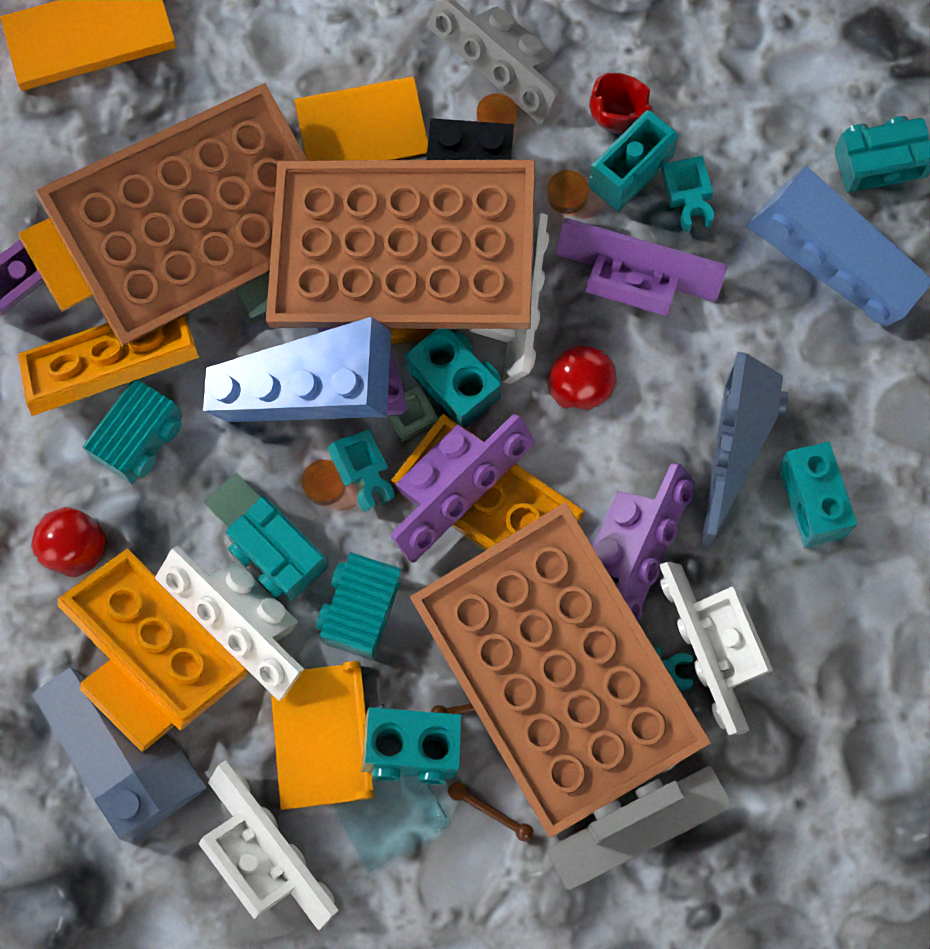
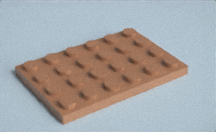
[36,83,308,347]
[266,160,535,329]
[410,502,711,838]

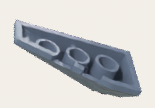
[701,351,788,546]
[32,667,208,843]

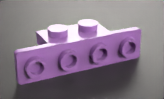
[556,218,727,316]
[391,414,535,563]
[593,462,695,621]

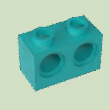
[404,329,502,428]
[778,441,857,549]
[361,707,462,785]

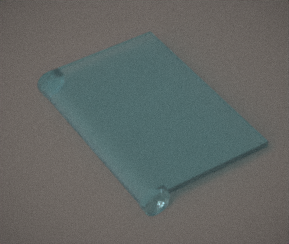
[331,704,451,873]

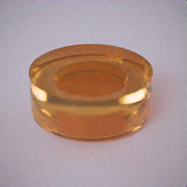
[476,93,517,127]
[547,170,589,214]
[302,460,346,506]

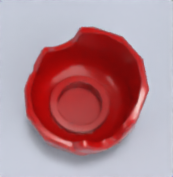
[589,73,652,135]
[546,345,617,411]
[31,507,106,577]

